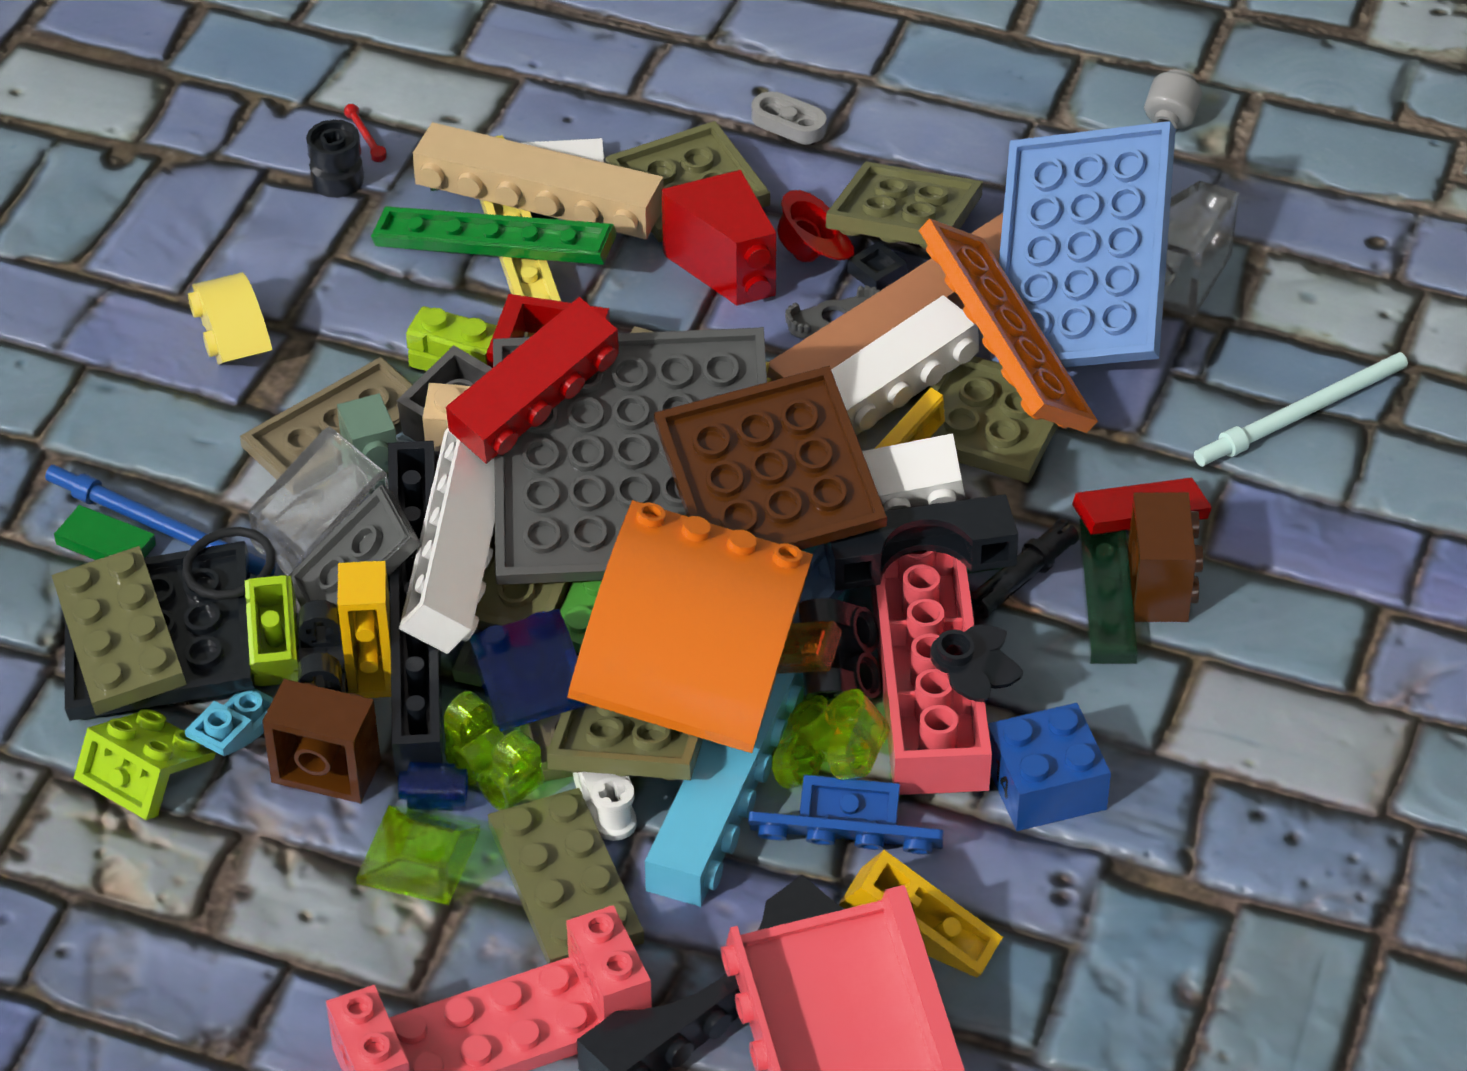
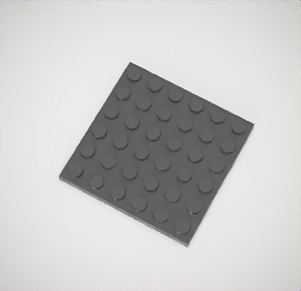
[493,327,767,585]

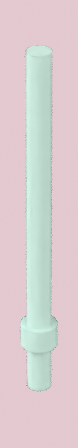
[1194,352,1408,467]

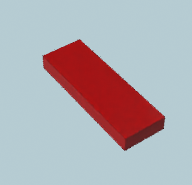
[1072,477,1212,535]

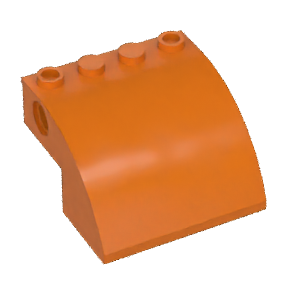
[567,500,813,753]

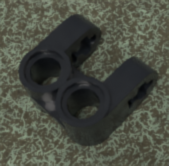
[799,598,882,706]
[298,600,348,693]

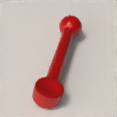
[344,104,387,162]

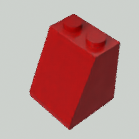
[662,170,776,306]

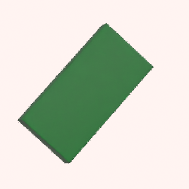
[54,505,156,560]

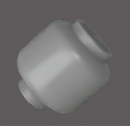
[1144,69,1202,129]

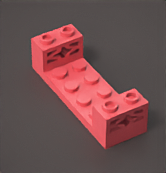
[326,905,652,1071]

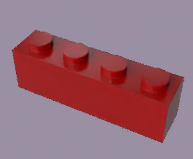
[446,297,619,464]

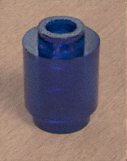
[398,762,468,812]

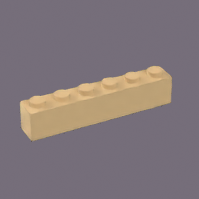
[413,122,664,239]

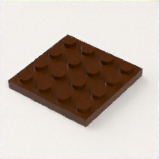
[654,366,887,550]

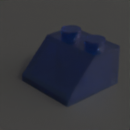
[469,608,589,732]

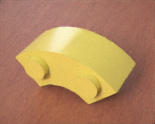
[188,272,273,365]

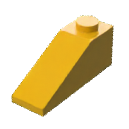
[839,850,1003,978]

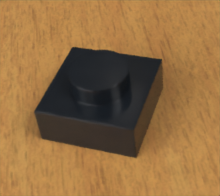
[848,241,907,291]

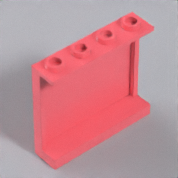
[721,885,965,1071]

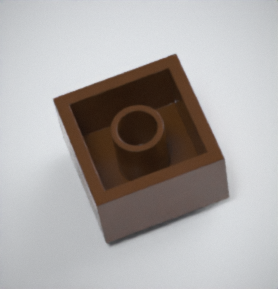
[1127,492,1203,622]
[262,679,381,803]

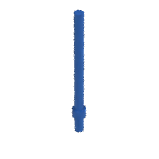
[45,464,276,577]

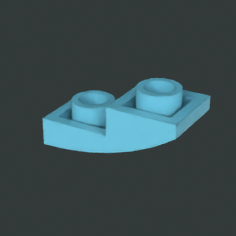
[185,689,274,756]

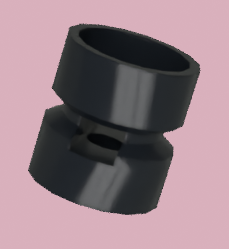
[306,119,364,198]

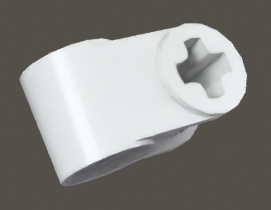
[572,772,637,841]

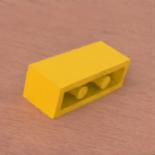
[337,561,391,698]

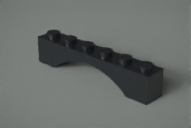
[577,875,843,1071]

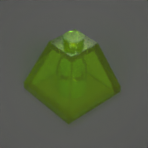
[356,805,480,905]

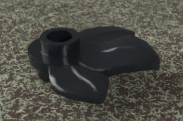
[930,625,1023,702]

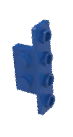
[748,775,944,855]

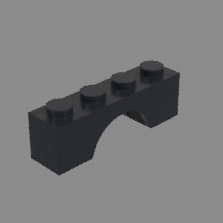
[824,494,1018,591]

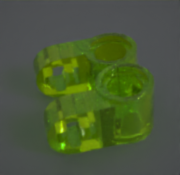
[772,689,890,789]
[444,691,544,811]

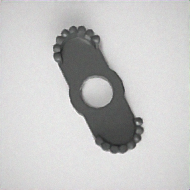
[785,286,880,338]

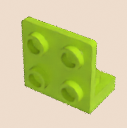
[74,709,216,820]

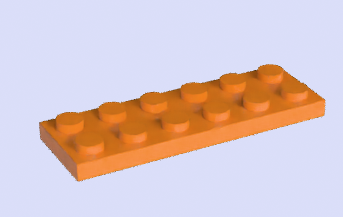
[919,219,1098,433]

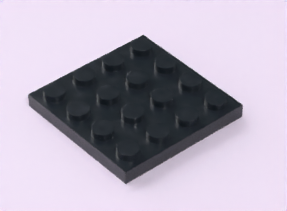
[65,541,255,721]

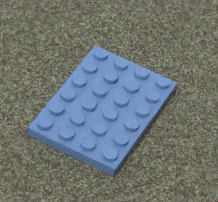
[990,121,1176,367]

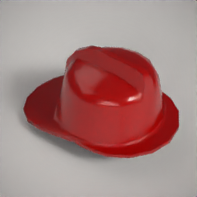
[777,190,854,262]

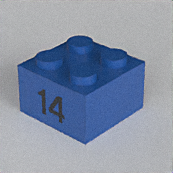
[988,703,1111,831]

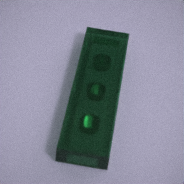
[1079,518,1138,664]

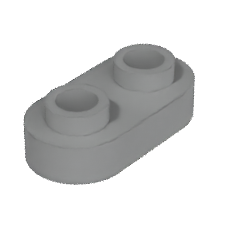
[752,92,827,145]

